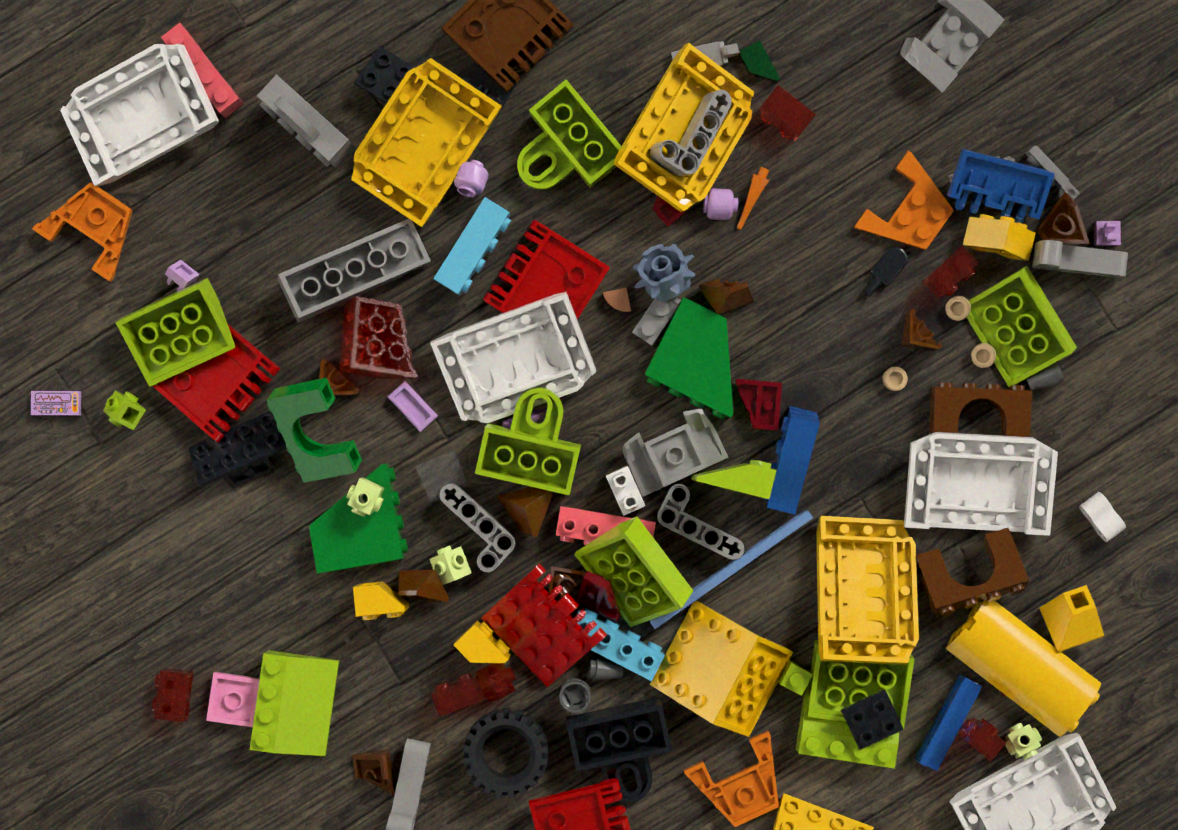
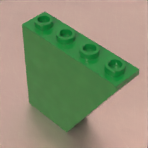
[644,297,733,420]
[309,463,408,574]

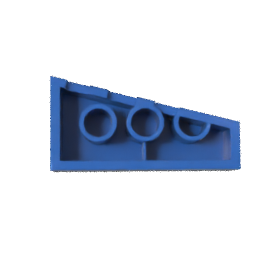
[763,406,820,514]

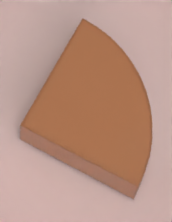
[603,288,631,312]

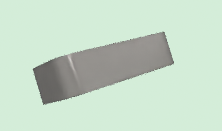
[650,90,732,176]
[1032,240,1128,278]
[440,483,516,572]
[657,484,744,560]
[386,738,431,830]

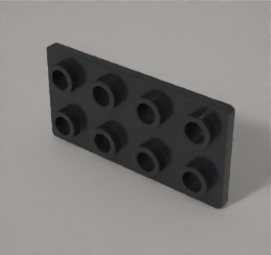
[188,411,287,489]

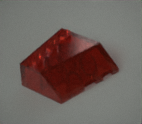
[340,296,418,379]

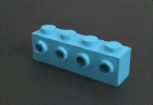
[433,197,511,296]
[577,608,665,681]

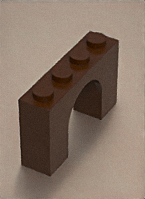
[929,382,1032,437]
[916,528,1029,616]

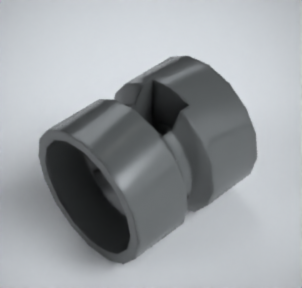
[559,677,591,713]

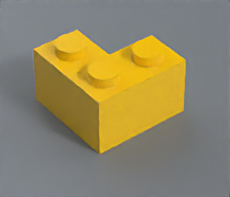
[963,214,1036,261]

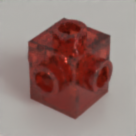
[476,663,516,703]

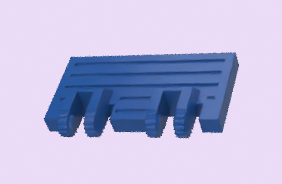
[947,149,1055,223]

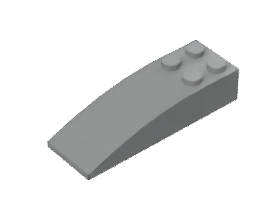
[278,219,431,323]

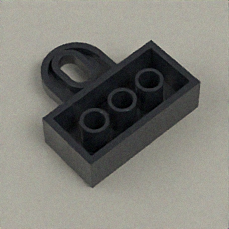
[566,697,672,803]

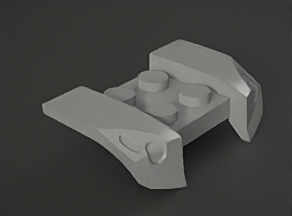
[900,0,1004,93]
[623,409,728,497]

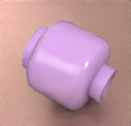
[454,160,489,197]
[703,188,738,220]

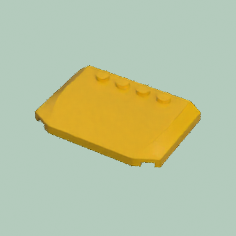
[614,43,754,212]
[351,58,502,227]
[816,516,919,665]

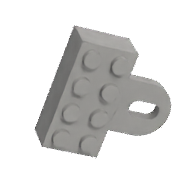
[257,74,355,168]

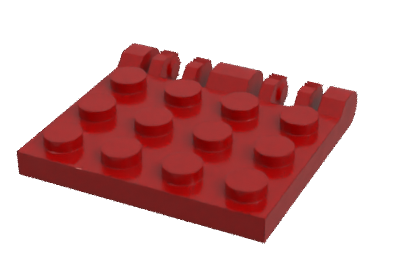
[483,220,610,320]
[153,323,281,443]
[481,563,607,687]
[529,778,631,830]

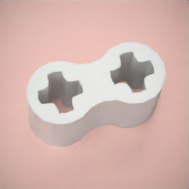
[1079,491,1126,542]

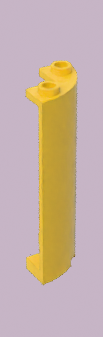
[945,600,1101,737]

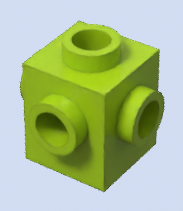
[103,390,146,430]

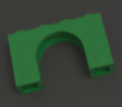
[267,377,362,483]

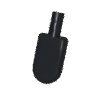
[863,247,908,297]

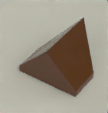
[1036,192,1090,244]
[699,278,755,314]
[902,308,943,350]
[319,358,362,396]
[497,487,553,537]
[549,566,586,601]
[398,570,449,602]
[352,749,395,796]

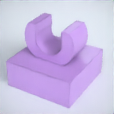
[1094,221,1121,246]
[165,260,199,291]

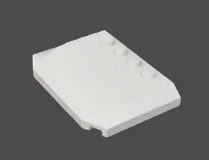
[60,44,219,186]
[430,292,596,423]
[904,432,1058,535]
[949,733,1116,830]

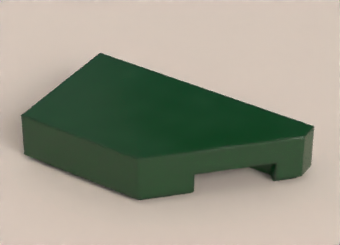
[739,40,780,82]

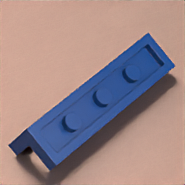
[914,674,982,771]

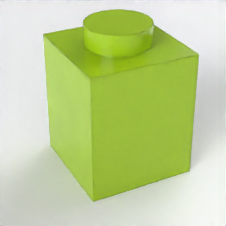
[778,660,813,696]

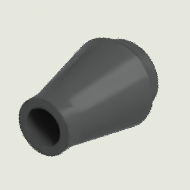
[1026,364,1064,391]
[587,657,623,681]

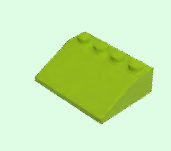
[967,266,1077,388]
[115,278,235,387]
[691,460,776,499]
[574,517,693,627]
[807,640,914,729]
[250,650,339,756]
[796,681,899,769]

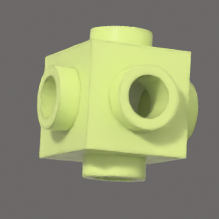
[346,477,384,517]
[430,546,472,585]
[1004,723,1042,760]

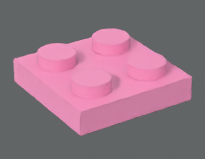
[206,672,260,727]

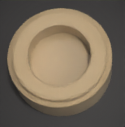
[945,296,971,321]
[971,343,996,368]
[882,367,908,391]

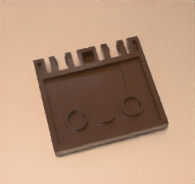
[442,0,574,93]

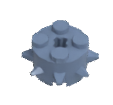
[633,244,695,302]

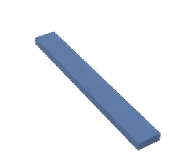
[649,510,813,629]

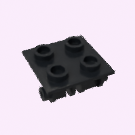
[354,46,415,103]
[462,62,521,117]
[841,689,904,750]

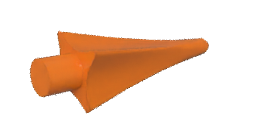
[737,167,769,230]

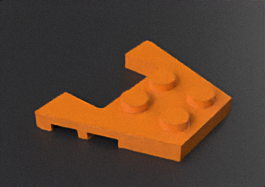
[854,150,954,250]
[32,182,133,282]
[684,730,779,827]

